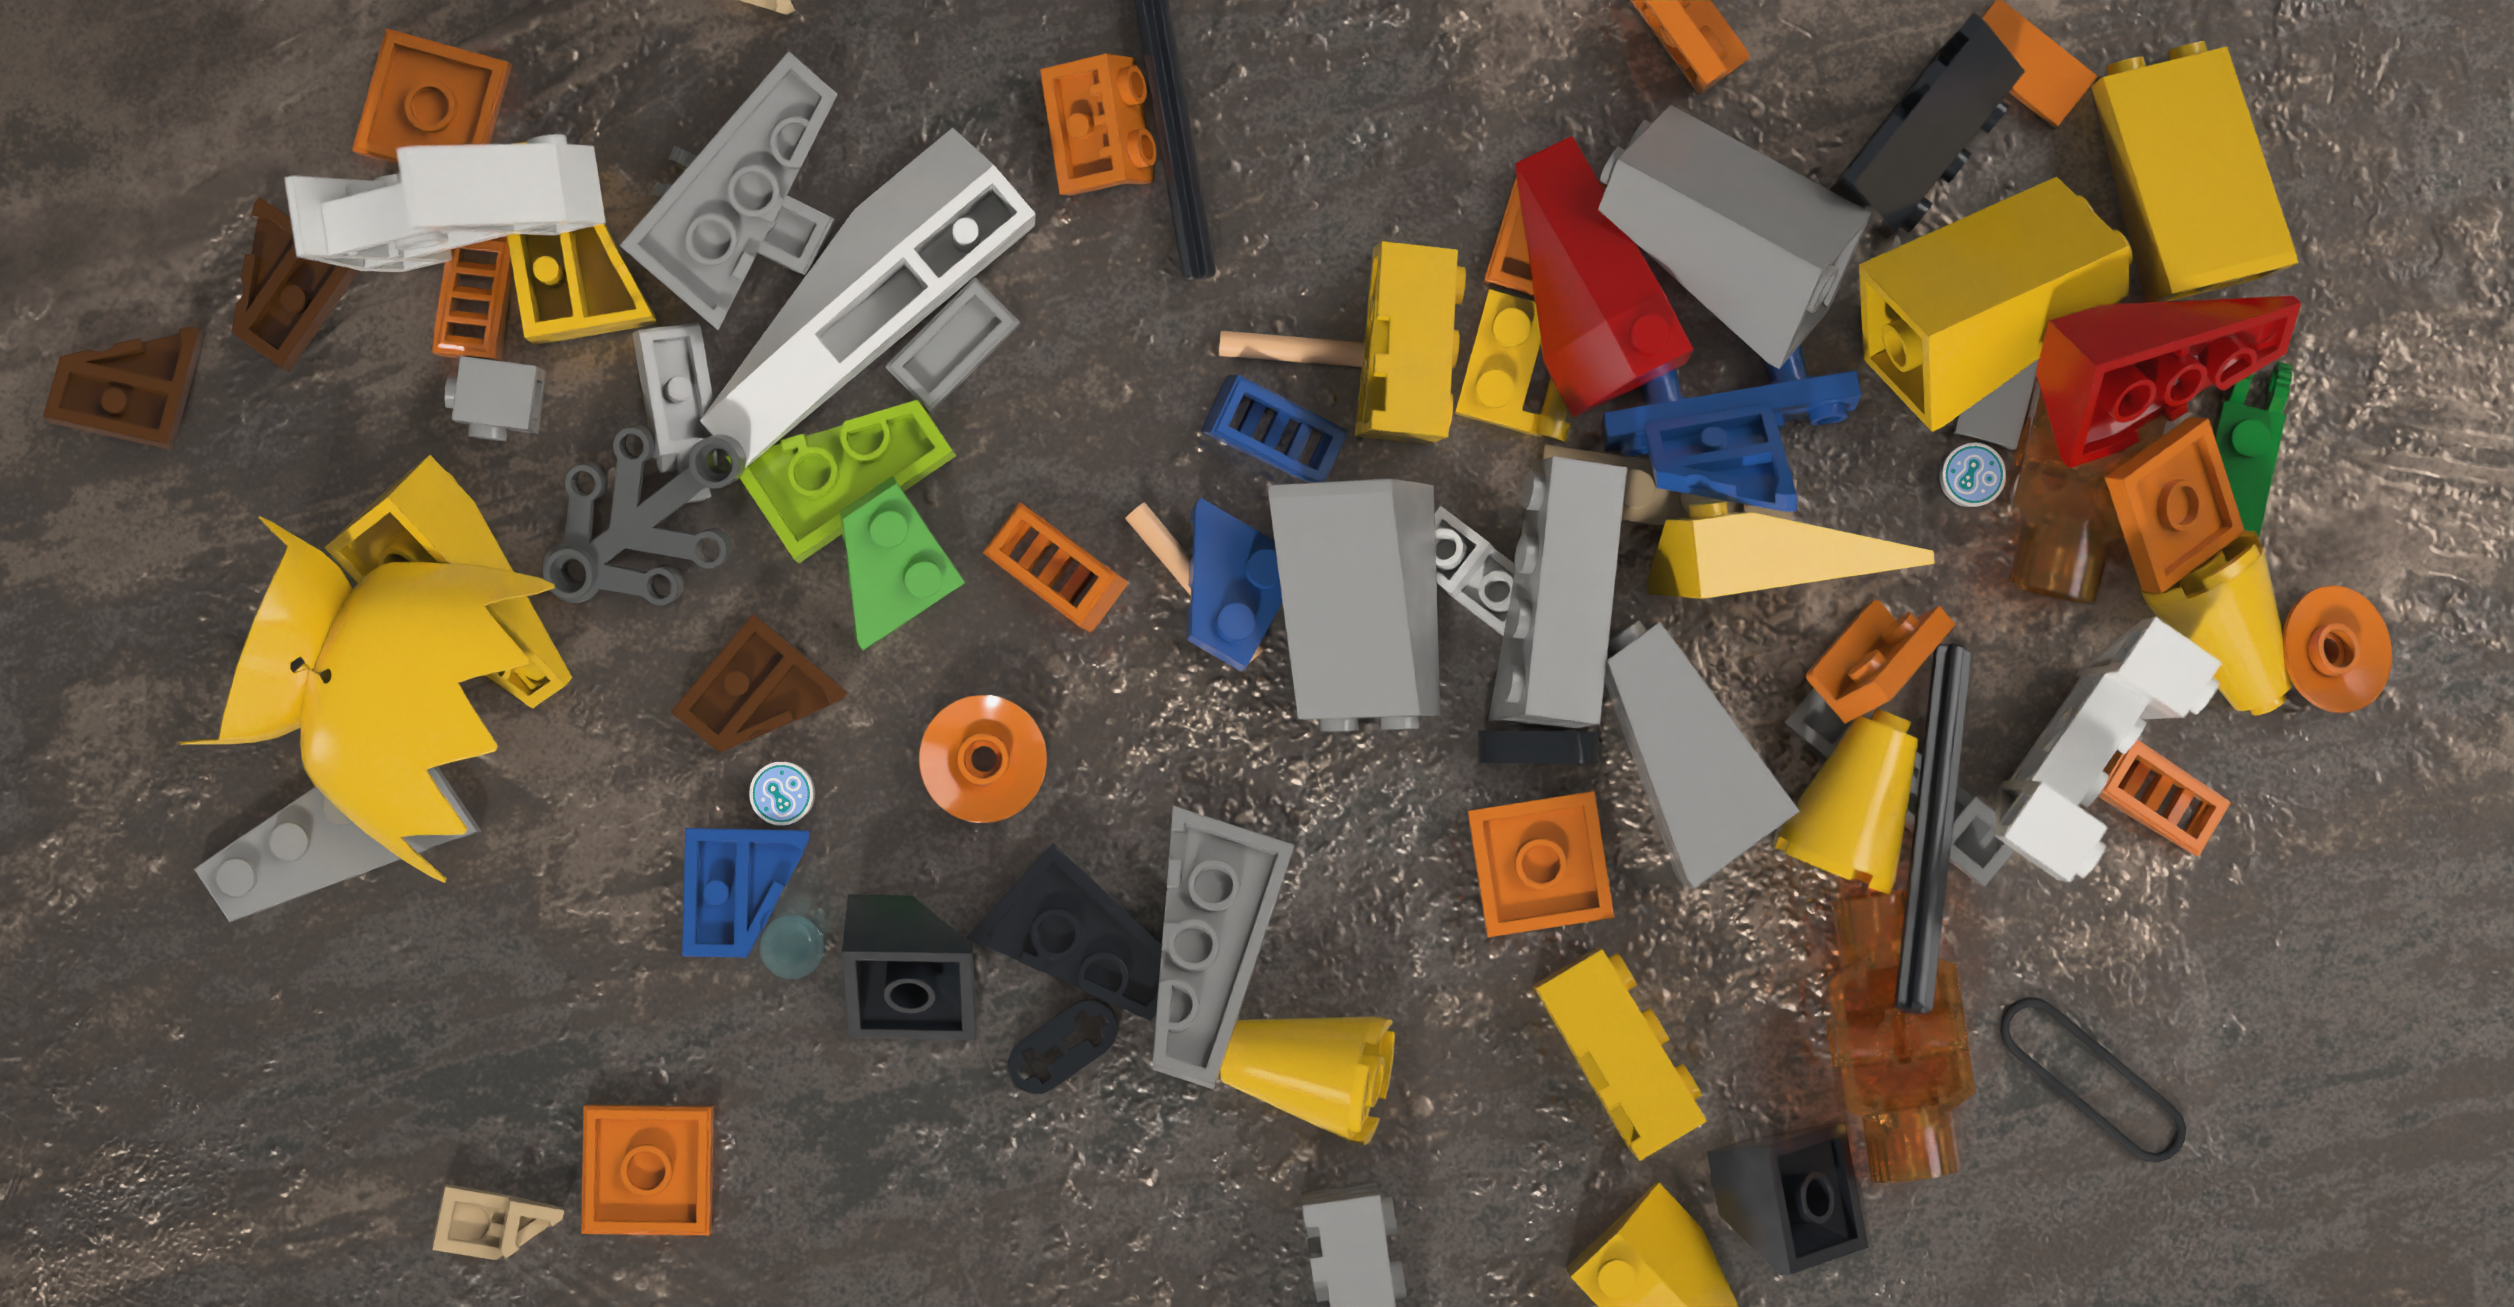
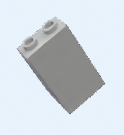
[1598,105,1871,369]
[1269,479,1441,732]
[1604,620,1799,889]

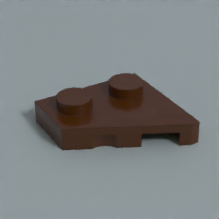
[231,197,360,372]
[43,326,204,450]

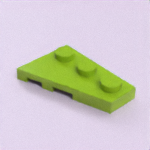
[725,400,956,563]

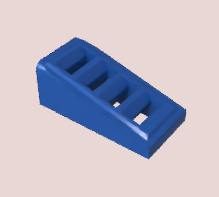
[1201,375,1349,483]

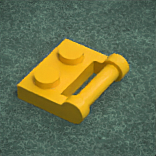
[1454,289,1571,443]

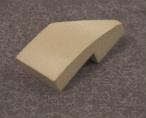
[431,1183,564,1260]

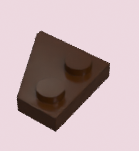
[671,614,849,753]

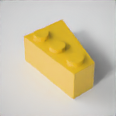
[507,141,659,345]
[1354,241,1466,445]
[1532,947,1707,1161]

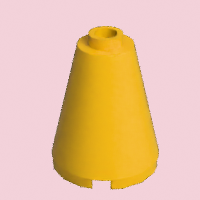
[2140,530,2293,716]
[1771,708,1918,894]
[1220,1016,1395,1146]

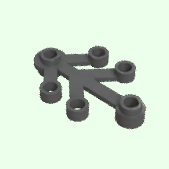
[542,425,746,606]

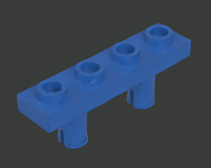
[1601,344,1862,457]

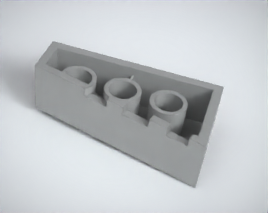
[1301,1182,1407,1307]

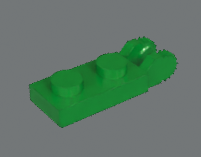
[2213,361,2293,538]

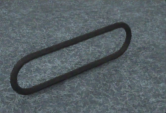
[2000,997,2186,1163]

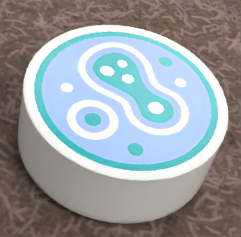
[1939,443,2006,507]
[749,762,815,826]

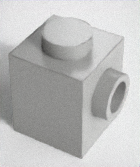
[445,356,547,441]

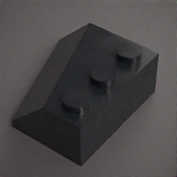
[1829,13,2025,239]

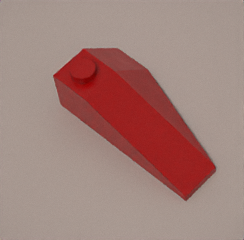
[1515,136,1694,419]
[2036,295,2302,468]

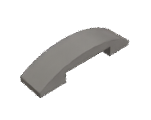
[1785,688,2015,887]

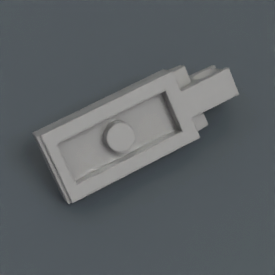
[632,322,719,504]

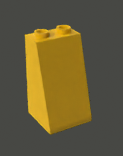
[2091,41,2298,303]
[1859,176,2133,432]

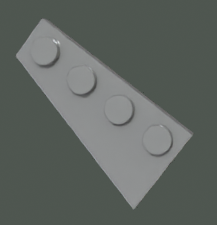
[620,51,838,330]
[194,766,481,922]
[1152,806,1294,1089]

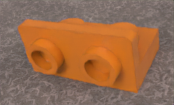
[1630,0,1750,96]
[1040,53,1156,196]
[1806,600,1956,724]

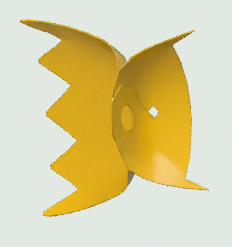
[178,516,555,883]

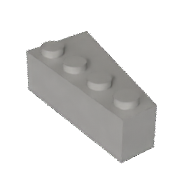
[1488,456,1627,731]

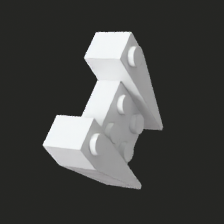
[285,134,606,272]
[1993,617,2222,882]

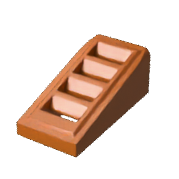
[432,236,512,361]
[983,502,1128,632]
[2098,739,2231,857]

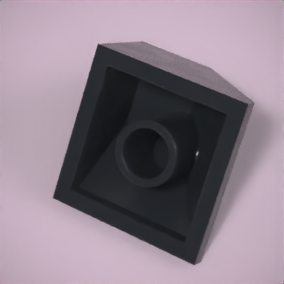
[842,894,977,1040]
[1707,1122,1869,1275]

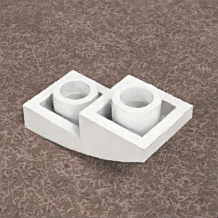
[1434,506,1515,636]

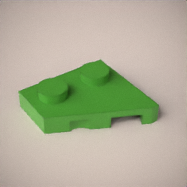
[839,476,965,651]

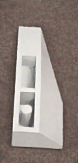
[700,127,1036,468]

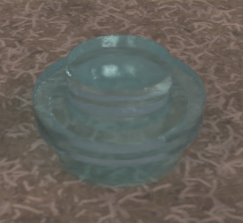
[760,915,825,979]

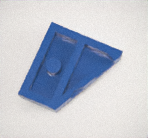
[1644,402,1797,512]
[1186,498,1283,672]
[682,828,811,958]

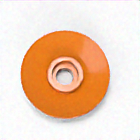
[2282,585,2392,713]
[919,695,1047,823]

